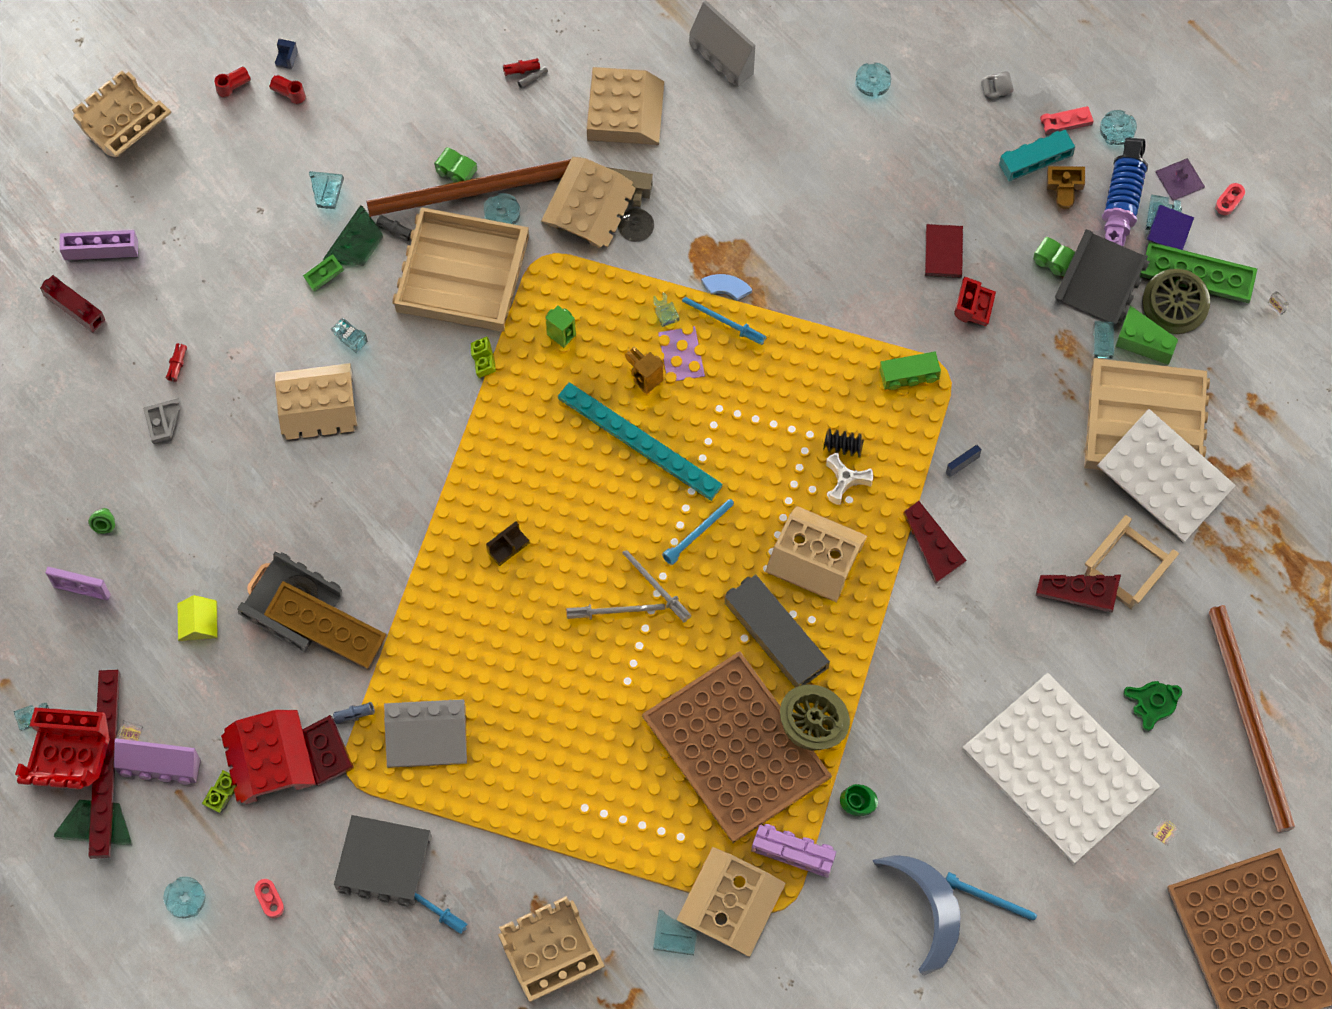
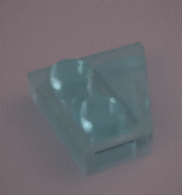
[309,171,344,209]

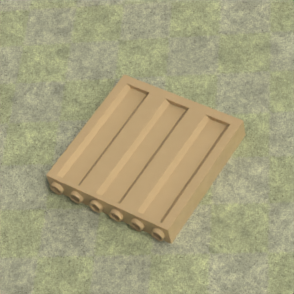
[392,207,529,332]
[1084,358,1210,470]

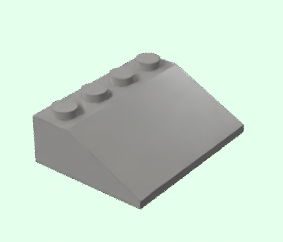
[689,0,755,87]
[384,699,467,768]

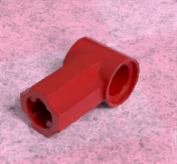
[214,66,251,97]
[269,74,306,104]

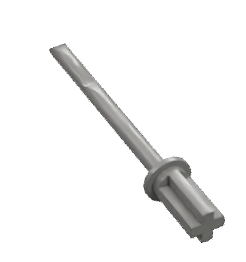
[622,550,691,622]
[566,604,665,620]

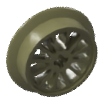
[1142,269,1210,334]
[780,684,850,750]

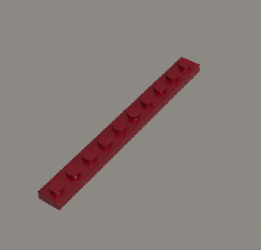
[88,669,120,859]

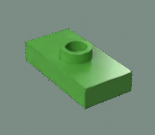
[303,254,344,292]

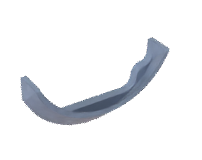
[873,855,961,976]

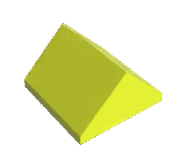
[177,595,218,641]

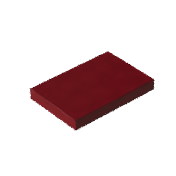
[925,224,963,278]
[302,715,354,786]

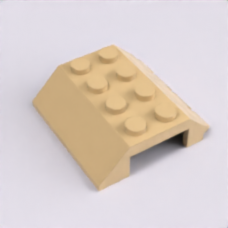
[72,71,171,157]
[541,157,636,248]
[275,363,357,440]
[498,896,605,1003]

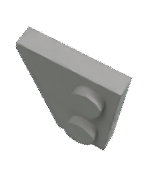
[143,398,180,444]

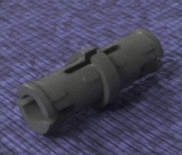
[376,215,412,241]

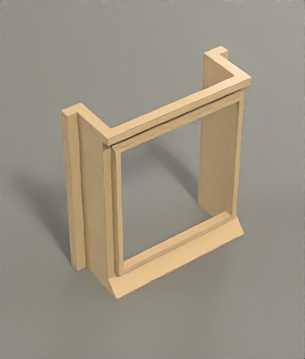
[1085,515,1179,609]

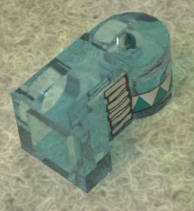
[331,318,368,353]

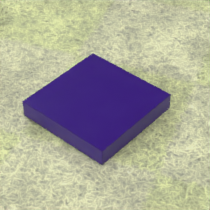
[1147,205,1194,250]

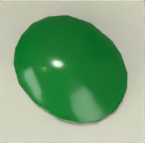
[840,784,878,816]

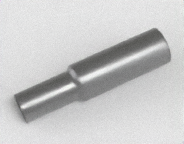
[517,67,548,88]

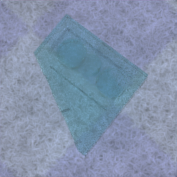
[653,910,697,956]

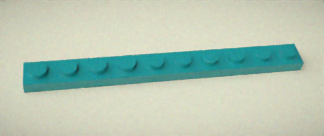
[558,382,722,501]

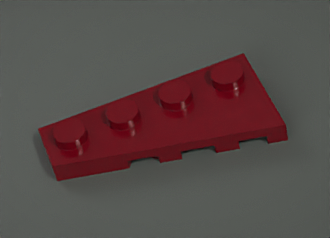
[903,501,967,584]
[1036,574,1121,613]

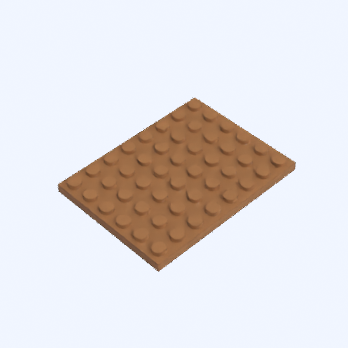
[642,651,832,843]
[1167,848,1332,1009]

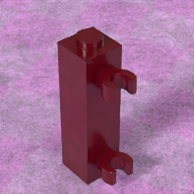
[40,275,105,333]

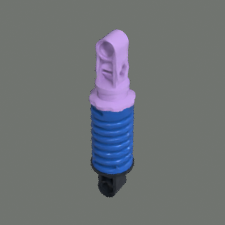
[1102,138,1148,247]

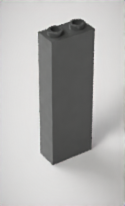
[725,574,830,687]

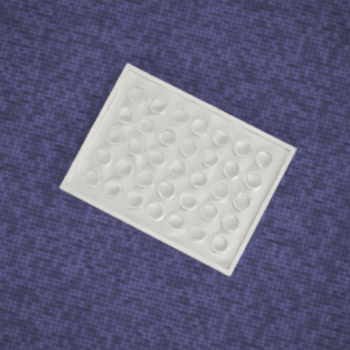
[962,673,1160,865]

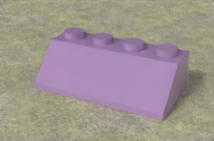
[114,738,201,785]

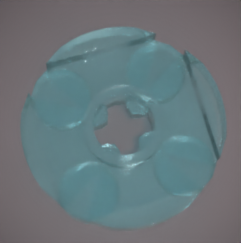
[855,62,891,98]
[1100,110,1137,145]
[484,193,521,225]
[163,877,205,918]

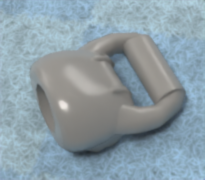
[981,71,1014,98]

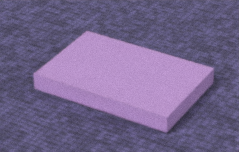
[658,326,705,381]
[45,567,111,601]

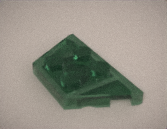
[323,205,383,266]
[54,799,132,846]

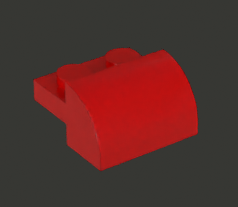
[954,276,996,326]

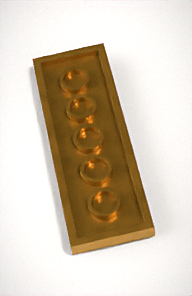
[264,581,387,669]

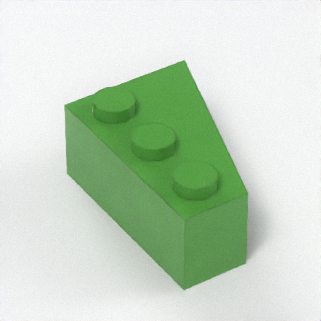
[1115,305,1178,365]

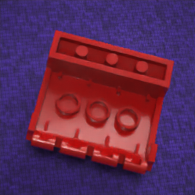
[15,707,110,789]
[221,710,316,804]

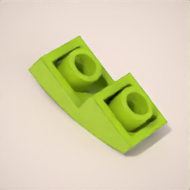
[471,336,496,378]
[202,770,237,813]

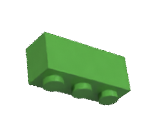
[879,351,941,390]

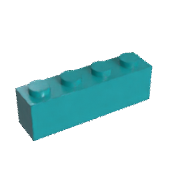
[999,130,1075,182]

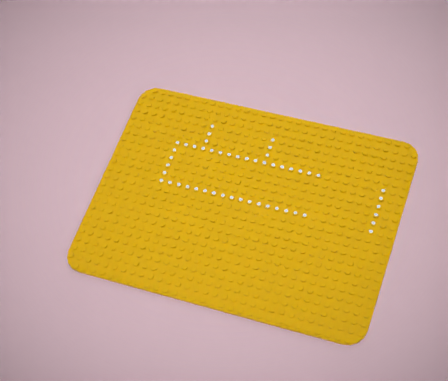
[346,253,952,913]

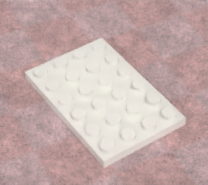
[1097,409,1236,542]

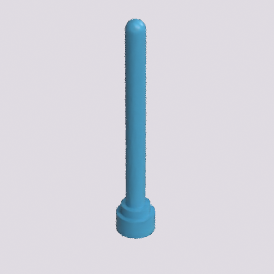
[662,499,734,565]
[946,872,1037,920]

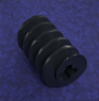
[823,428,864,458]

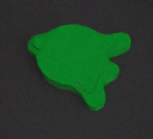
[1123,681,1182,732]

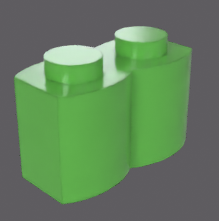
[434,147,478,183]
[1033,237,1075,276]

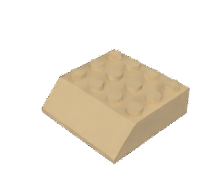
[587,67,664,145]

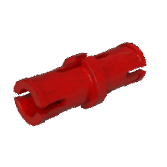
[503,58,540,76]
[165,343,187,382]

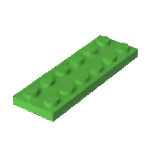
[1140,242,1257,304]

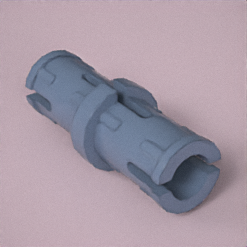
[333,702,375,724]

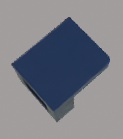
[275,39,298,69]

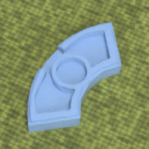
[701,274,752,301]

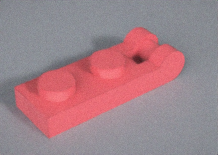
[1040,106,1094,135]

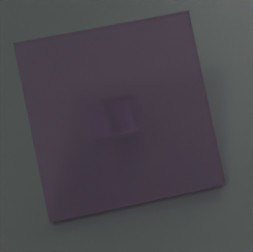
[1155,158,1205,201]

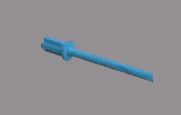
[682,297,766,345]
[414,893,468,934]

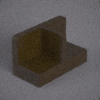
[486,521,530,566]

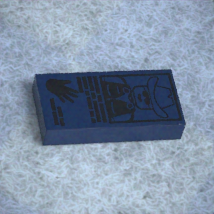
[946,445,982,477]

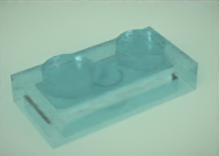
[1094,321,1114,359]

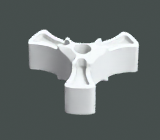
[826,453,873,505]

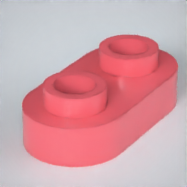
[1215,183,1245,215]
[254,879,284,918]

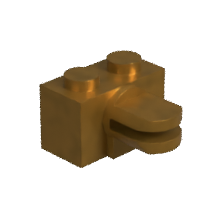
[1047,166,1085,209]
[625,347,663,395]

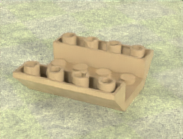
[765,506,867,603]
[676,847,786,957]

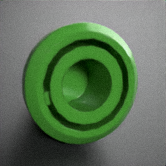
[88,508,115,534]

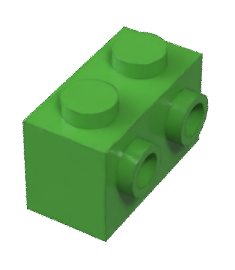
[545,306,576,348]

